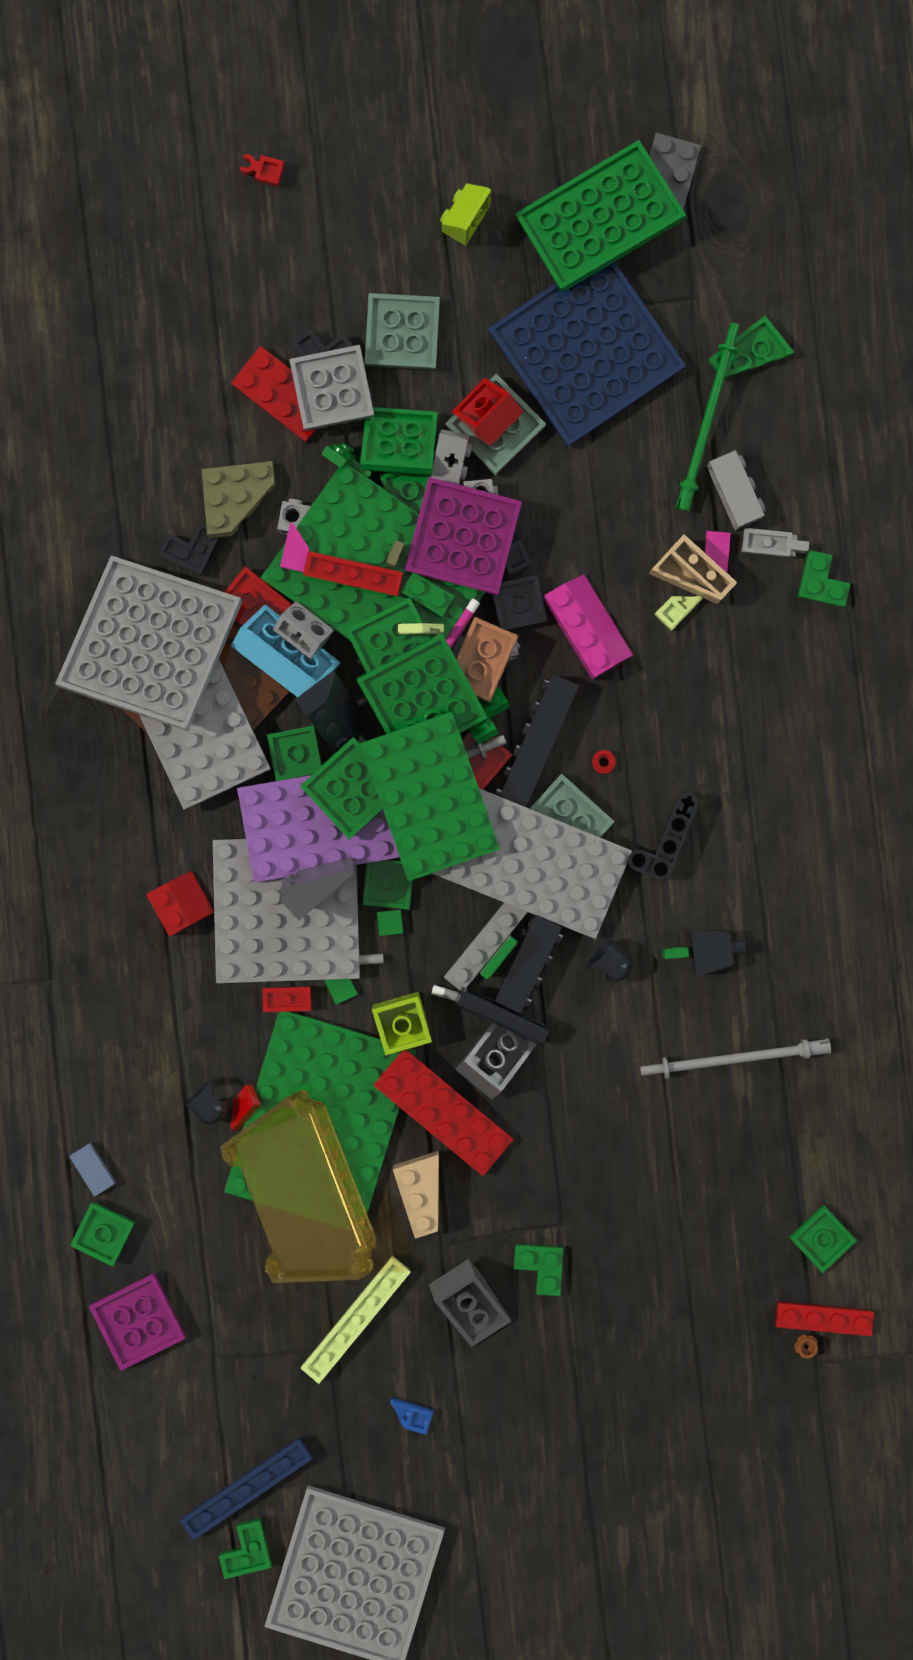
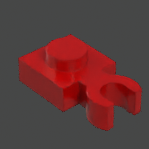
[240,154,285,187]

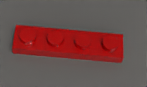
[303,551,403,597]
[775,1301,874,1336]

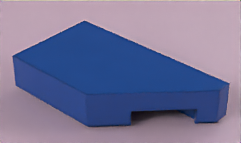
[390,1397,434,1435]

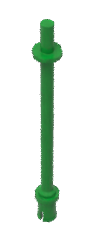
[675,323,740,512]

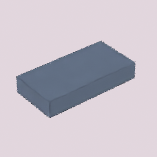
[69,1142,116,1197]

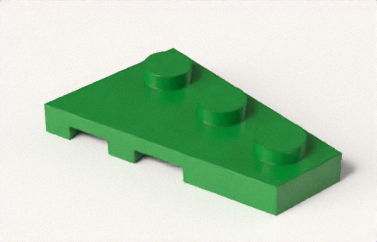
[708,316,794,379]

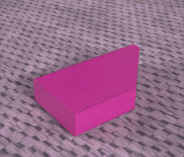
[280,523,309,573]
[704,531,731,573]

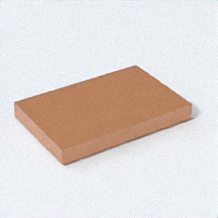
[456,617,519,702]

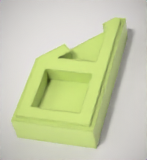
[654,596,703,631]
[398,623,444,635]

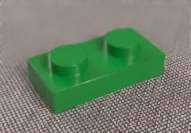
[401,573,454,618]

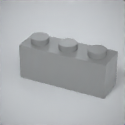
[707,450,765,531]

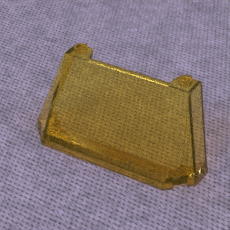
[220,1089,377,1283]

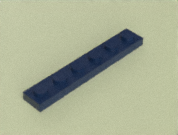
[180,1436,313,1541]

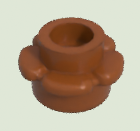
[795,1335,818,1359]

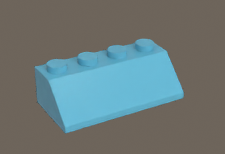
[231,605,341,697]

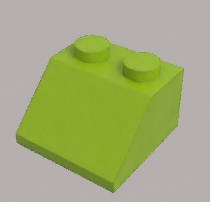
[440,183,491,246]
[372,992,432,1055]

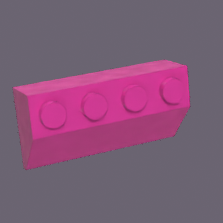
[544,575,633,680]

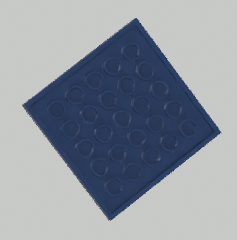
[488,262,686,447]

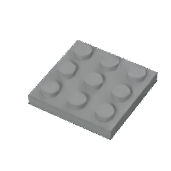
[289,345,374,431]

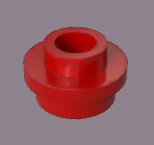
[592,750,616,774]

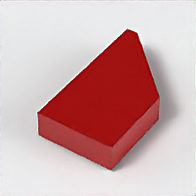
[231,1085,261,1130]

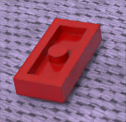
[262,986,312,1012]

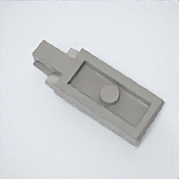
[741,528,809,558]

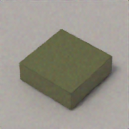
[386,540,404,569]

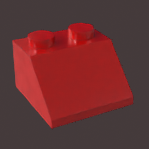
[452,378,523,446]
[146,871,214,936]

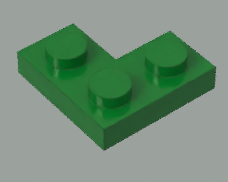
[322,442,377,479]
[797,550,850,608]
[468,686,510,745]
[514,1243,563,1296]
[219,1518,272,1579]

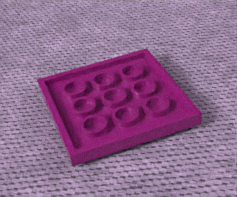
[405,477,522,596]

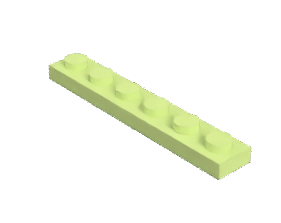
[301,1255,411,1383]

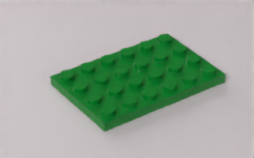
[515,140,687,293]
[360,712,500,881]

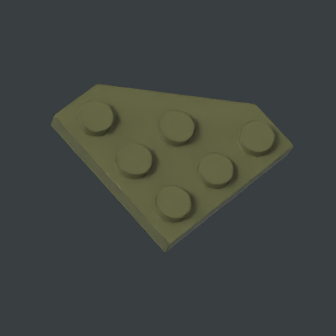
[202,461,275,538]

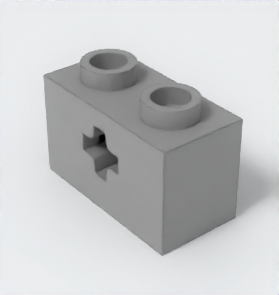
[431,429,473,485]

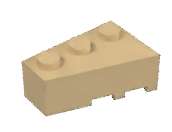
[649,534,737,604]
[393,1151,439,1238]

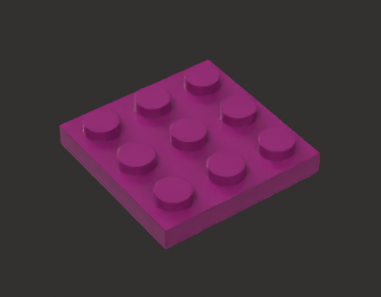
[89,1272,186,1371]

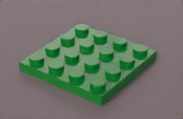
[357,632,488,734]

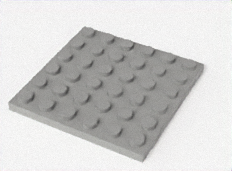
[55,556,243,731]
[213,839,360,983]
[265,1486,445,1660]

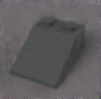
[279,857,354,920]
[455,1023,537,1099]
[429,1259,511,1347]

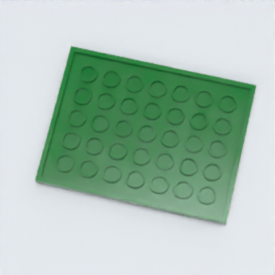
[261,464,485,642]
[224,1011,417,1234]

